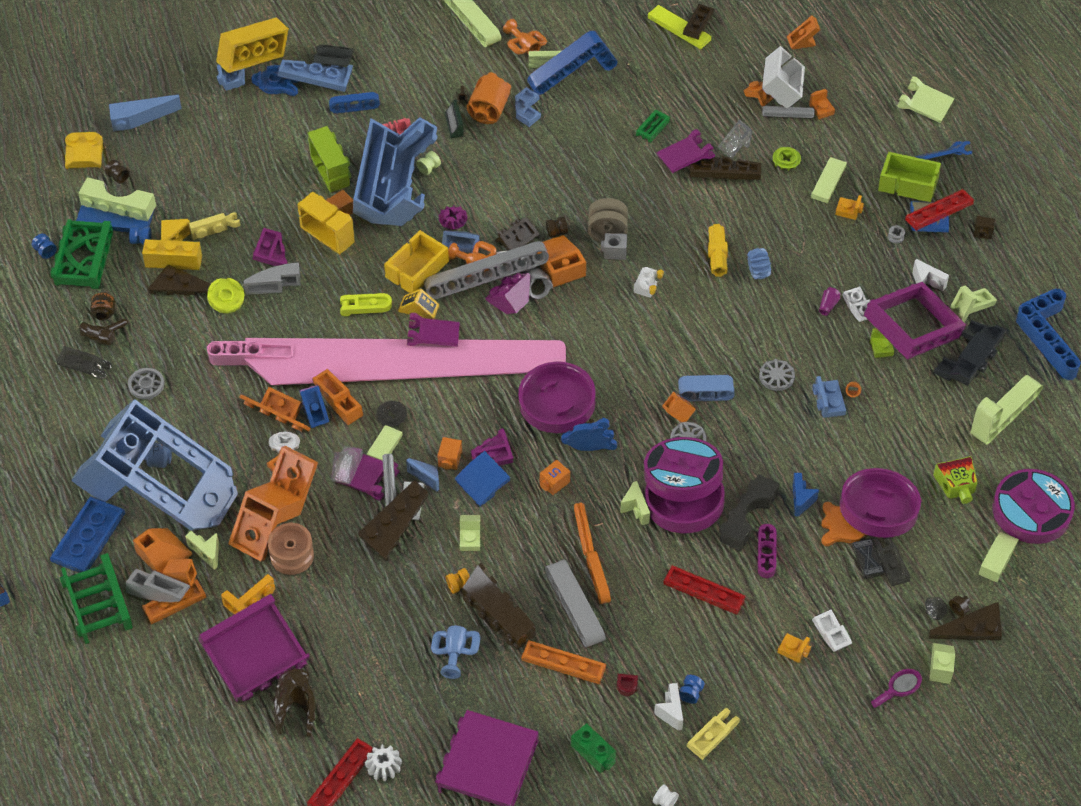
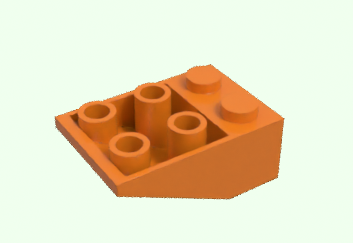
[536,235,586,287]

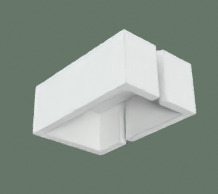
[762,46,805,109]

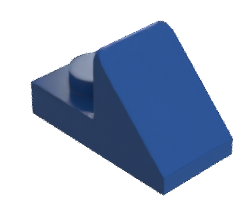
[299,385,329,428]
[792,473,819,517]

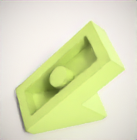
[620,481,650,525]
[460,515,480,551]
[185,531,219,570]

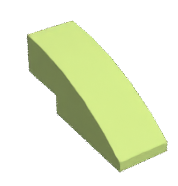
[979,532,1019,582]

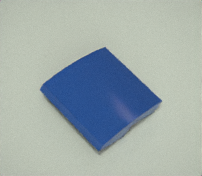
[455,451,510,507]

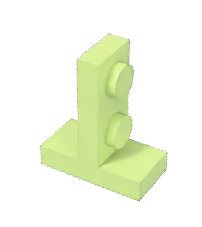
[950,285,997,323]

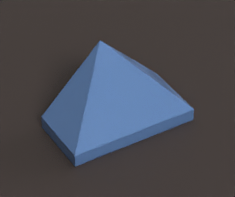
[442,231,480,253]
[406,458,439,492]

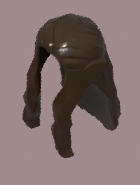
[274,669,316,737]

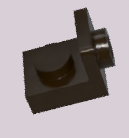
[973,216,995,240]

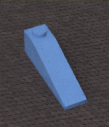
[109,95,181,131]

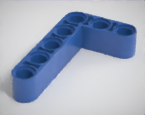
[527,31,617,95]
[1016,289,1081,380]

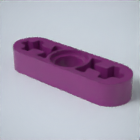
[757,524,777,578]

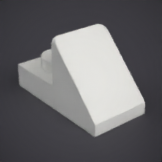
[912,259,949,291]
[654,683,683,730]

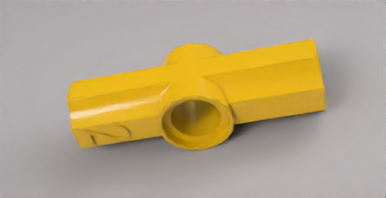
[708,224,728,277]

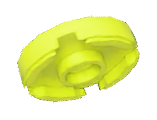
[207,278,244,314]

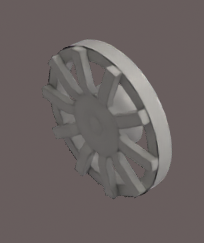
[759,359,795,391]

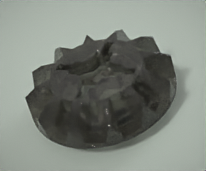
[376,401,407,427]

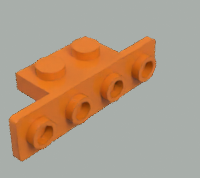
[239,387,310,432]

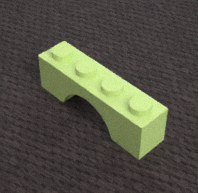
[78,177,156,221]

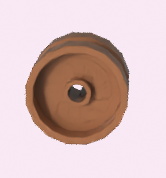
[268,523,314,575]

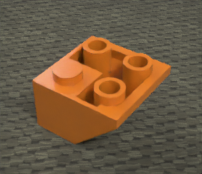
[133,528,193,574]

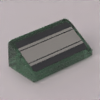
[445,99,464,138]

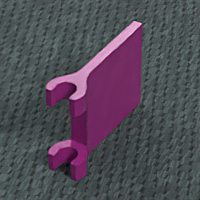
[656,129,715,173]
[407,313,460,347]
[334,451,400,501]

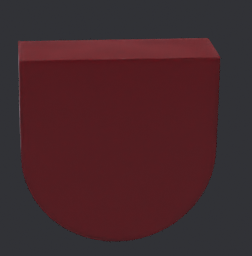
[617,673,638,696]

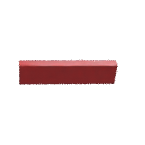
[905,189,974,231]
[663,565,746,615]
[307,738,373,806]

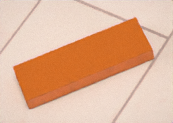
[142,579,207,625]

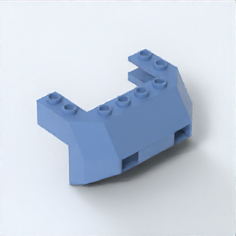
[353,117,437,226]

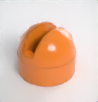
[846,382,861,397]

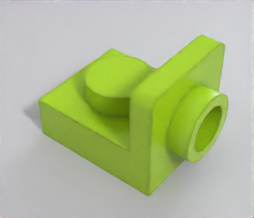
[870,328,894,358]

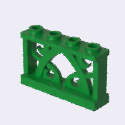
[50,219,113,289]

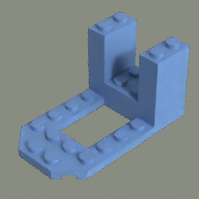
[71,399,238,531]

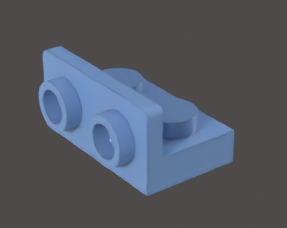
[813,376,846,418]

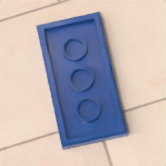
[76,205,155,232]
[50,496,125,573]

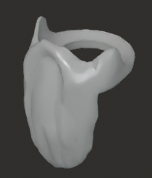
[525,268,553,299]

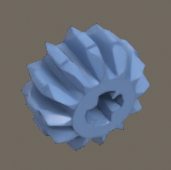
[747,248,771,280]

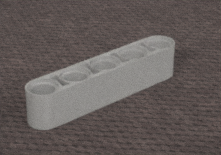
[545,559,605,648]

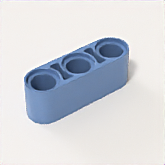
[678,375,735,401]

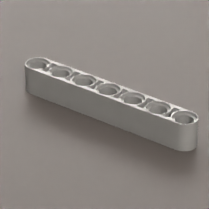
[424,241,549,299]

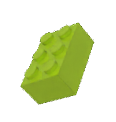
[307,126,351,193]
[878,152,941,202]

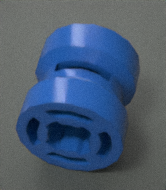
[129,226,152,245]
[31,233,57,259]
[679,674,705,704]

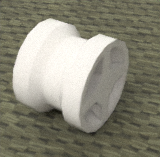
[653,785,679,806]

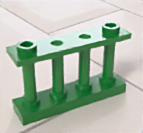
[60,553,133,644]

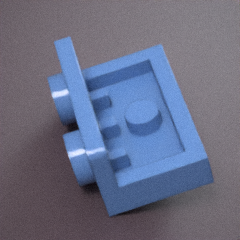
[217,64,245,91]

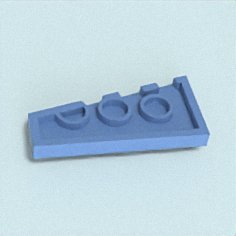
[278,60,353,92]

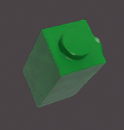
[571,723,616,773]

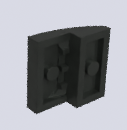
[314,44,354,66]

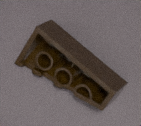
[463,563,536,650]

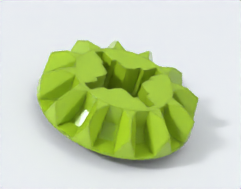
[772,147,801,171]

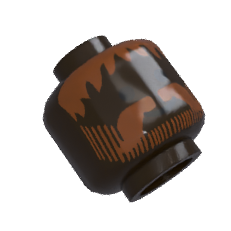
[90,292,116,321]

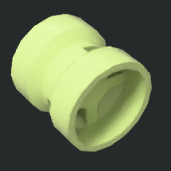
[416,151,441,175]

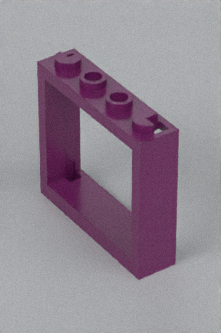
[864,282,966,360]

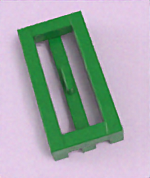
[636,109,670,143]

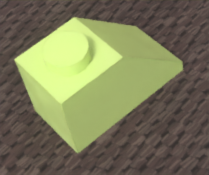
[929,643,955,684]

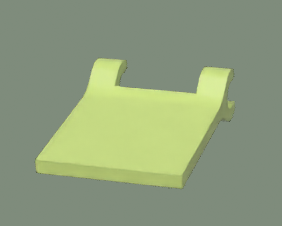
[897,76,954,123]

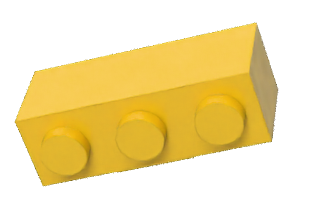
[142,239,202,270]

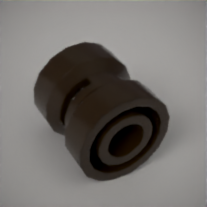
[104,160,130,184]
[546,216,568,238]

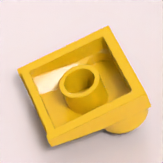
[65,132,103,169]

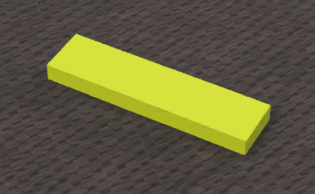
[648,5,712,49]

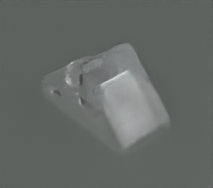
[718,119,753,159]
[331,445,364,484]

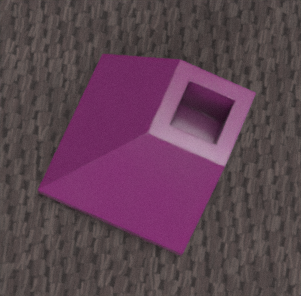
[485,273,530,314]

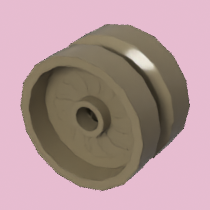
[588,198,628,242]

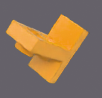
[221,574,275,614]

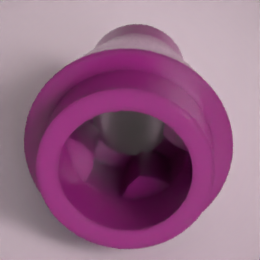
[818,287,841,316]

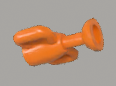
[503,19,547,55]
[448,241,496,277]

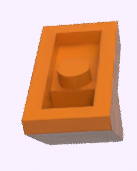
[787,16,820,49]

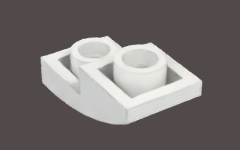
[842,287,870,322]

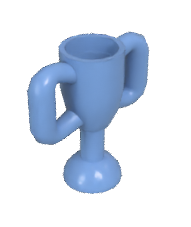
[431,625,480,679]

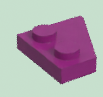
[252,228,287,266]
[471,428,513,466]

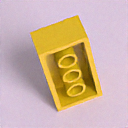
[216,17,289,73]

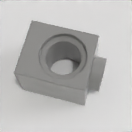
[601,233,627,260]

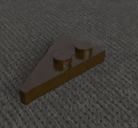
[148,264,211,295]
[929,602,1002,641]

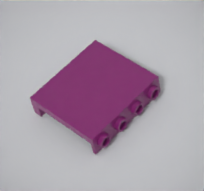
[198,594,310,702]
[435,710,539,806]

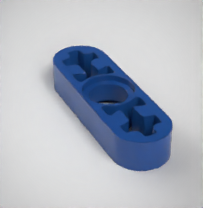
[329,92,380,113]

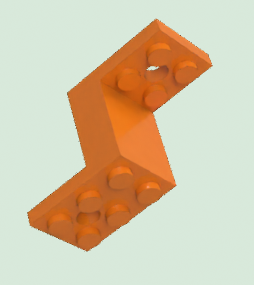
[228,446,318,562]

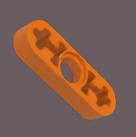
[586,551,611,604]

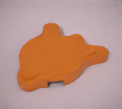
[821,502,867,546]

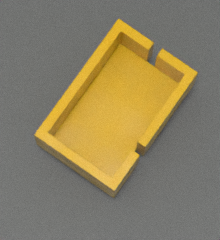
[297,191,355,255]
[384,230,449,293]

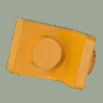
[835,195,864,220]
[777,633,811,663]

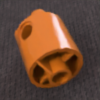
[467,72,511,124]

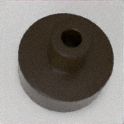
[949,595,970,617]

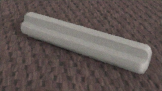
[762,106,814,118]
[382,454,396,506]

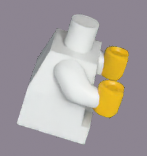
[634,267,664,298]

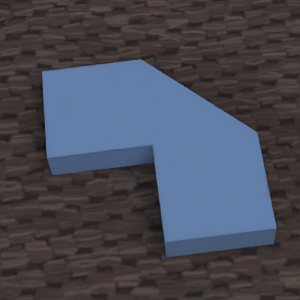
[515,87,541,127]

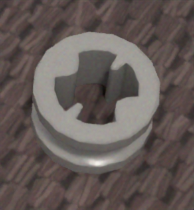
[888,225,905,244]

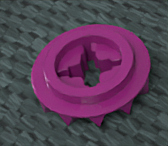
[439,205,467,229]

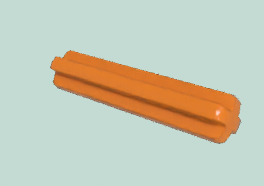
[574,503,594,556]

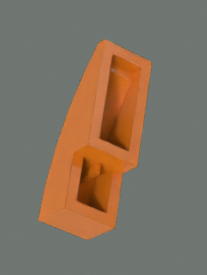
[312,369,364,425]

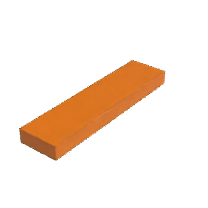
[521,640,606,685]

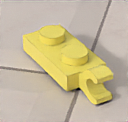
[189,212,240,240]

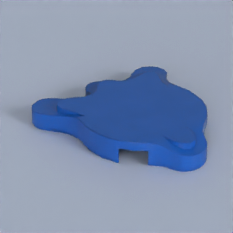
[251,65,298,96]
[561,418,617,451]

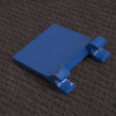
[915,141,972,159]

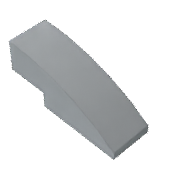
[244,262,301,295]
[126,569,190,602]

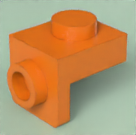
[744,81,773,106]

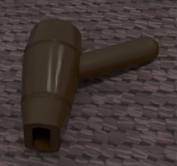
[79,319,128,345]

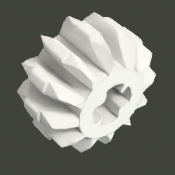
[365,744,402,781]

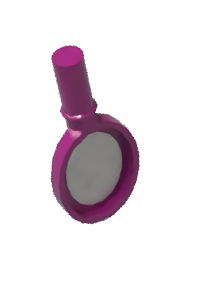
[871,669,922,708]

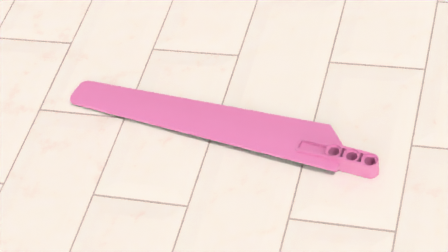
[207,338,566,385]

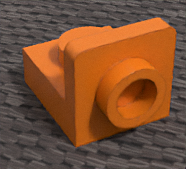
[809,89,835,119]

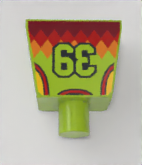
[933,456,977,504]

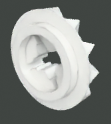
[269,432,300,453]

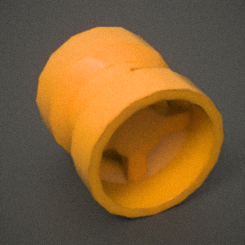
[445,568,470,594]

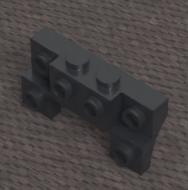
[934,319,1006,386]

